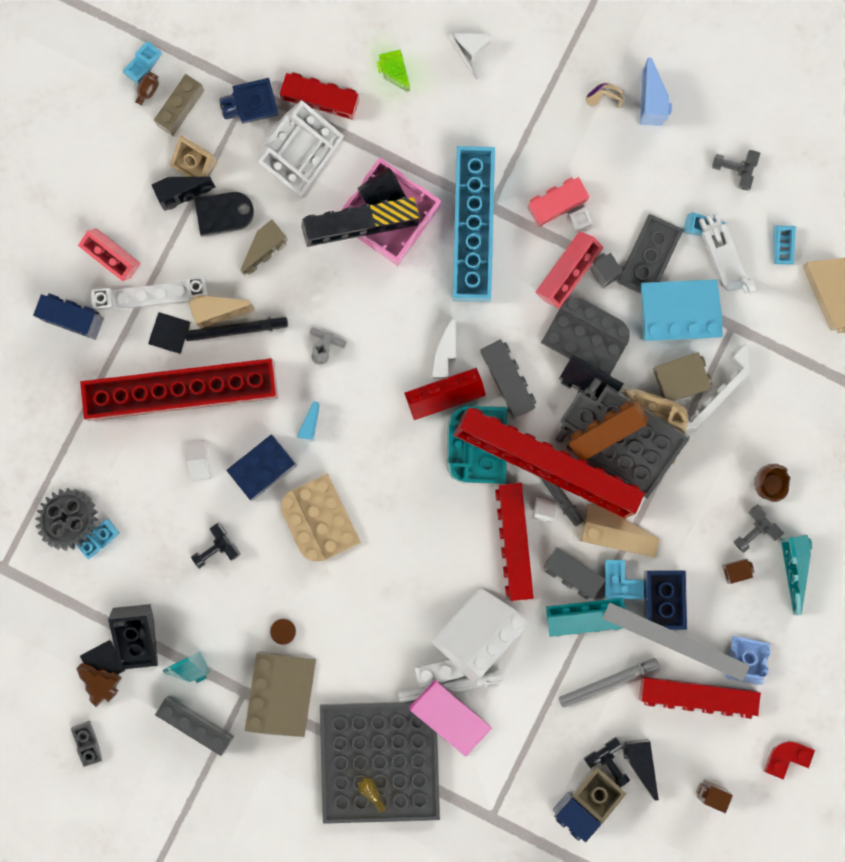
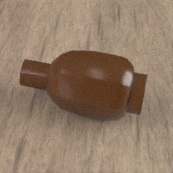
[135,71,159,106]

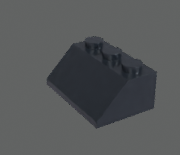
[558,355,624,399]

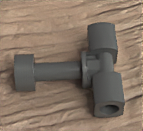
[712,150,760,191]
[733,504,784,553]

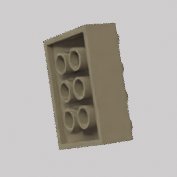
[245,651,316,737]

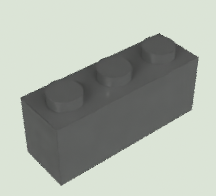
[543,547,606,599]

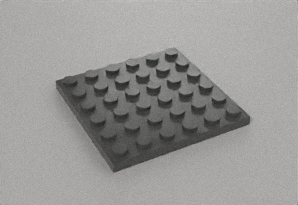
[320,702,440,824]

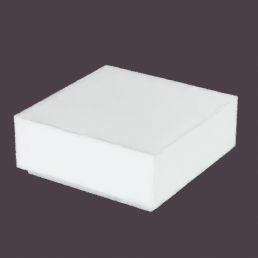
[568,207,594,232]

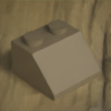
[572,767,627,824]

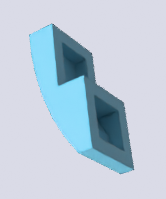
[123,41,162,85]

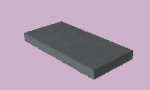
[617,214,684,294]

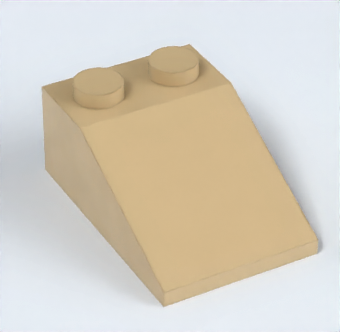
[188,295,255,329]

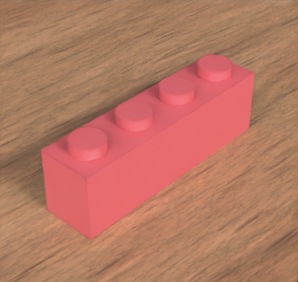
[535,231,604,309]

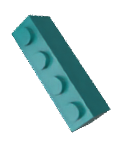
[546,598,626,637]

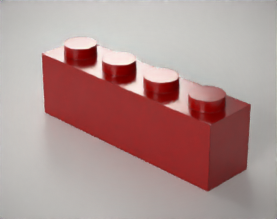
[280,72,359,120]
[404,367,486,421]

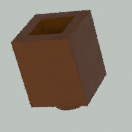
[722,559,754,584]

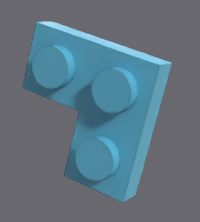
[604,560,644,599]

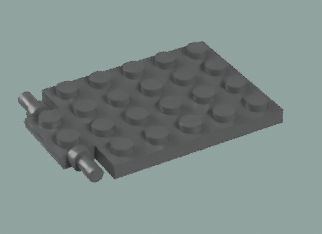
[555,377,690,499]

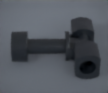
[191,522,241,569]
[583,737,630,788]

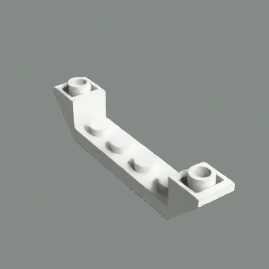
[91,276,207,310]
[686,344,750,430]

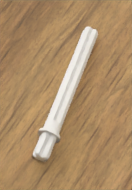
[398,670,503,702]

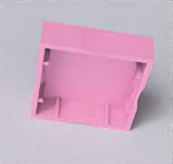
[341,157,442,267]

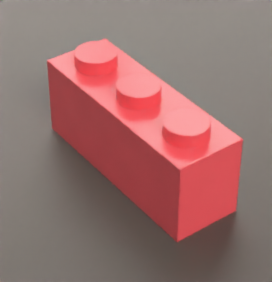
[527,177,590,227]
[78,228,141,281]

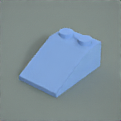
[640,57,672,126]

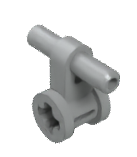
[309,327,347,365]

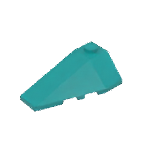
[162,652,210,683]

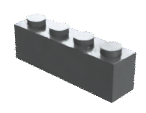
[480,339,537,419]
[155,696,234,756]

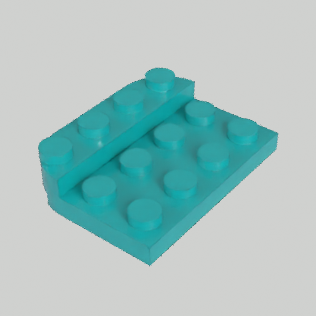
[447,406,507,484]

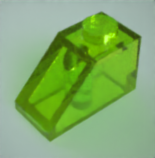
[376,49,410,92]

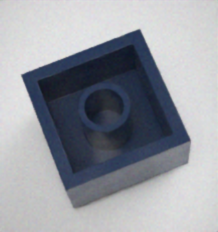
[553,792,601,843]

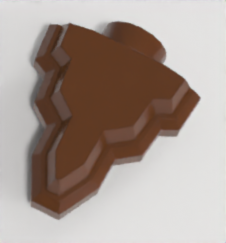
[76,663,122,707]

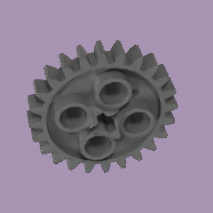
[35,488,99,551]

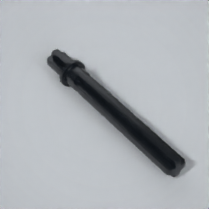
[185,317,288,341]

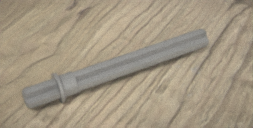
[559,658,660,707]

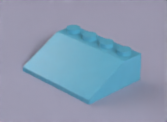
[640,279,723,341]

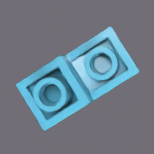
[76,519,120,560]

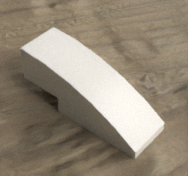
[433,320,456,379]
[532,496,556,523]

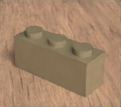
[154,74,205,136]

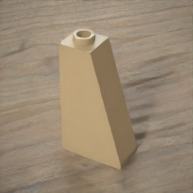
[803,258,845,333]

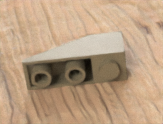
[240,219,288,276]

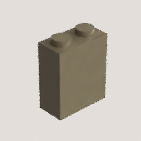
[653,352,712,401]

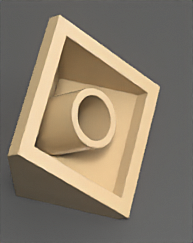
[170,135,217,177]

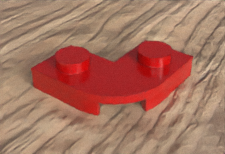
[764,741,815,780]

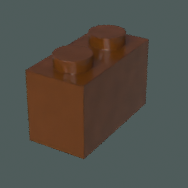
[696,779,733,814]

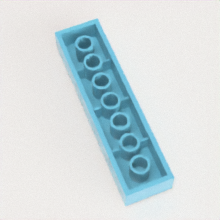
[453,146,495,302]

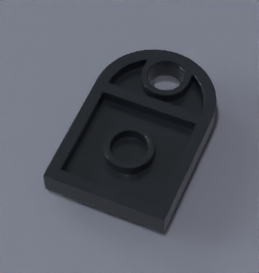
[194,192,254,237]

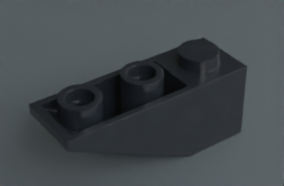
[151,177,216,211]

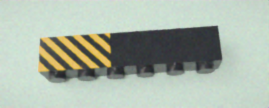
[301,197,420,247]

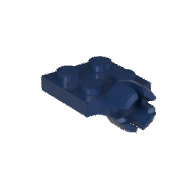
[219,78,279,124]

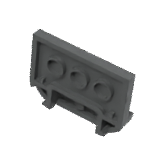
[541,298,630,375]

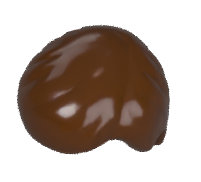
[754,463,791,502]

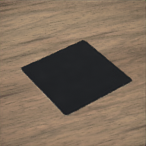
[148,312,190,354]
[80,640,125,674]

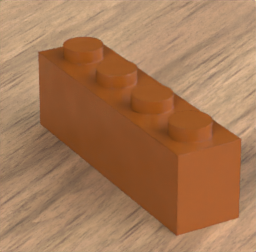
[568,400,649,460]

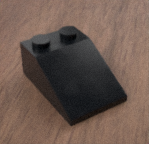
[108,604,158,670]

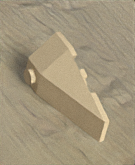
[580,504,659,558]

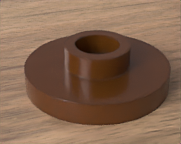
[270,619,296,645]

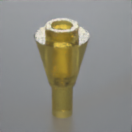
[357,778,386,813]

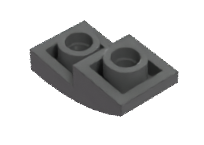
[71,721,102,767]

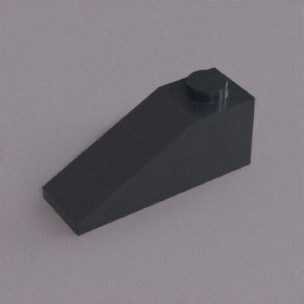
[622,739,659,801]

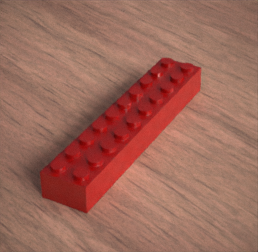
[80,358,278,421]
[453,407,645,519]

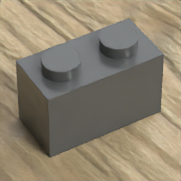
[590,253,623,289]

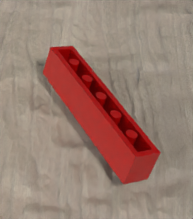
[495,483,534,601]
[639,676,761,719]

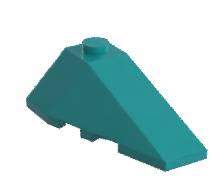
[780,535,812,616]

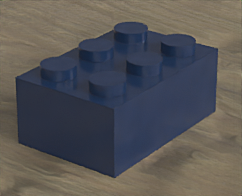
[33,293,104,340]
[226,434,297,501]
[644,570,687,630]

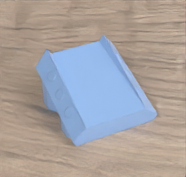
[725,636,770,685]

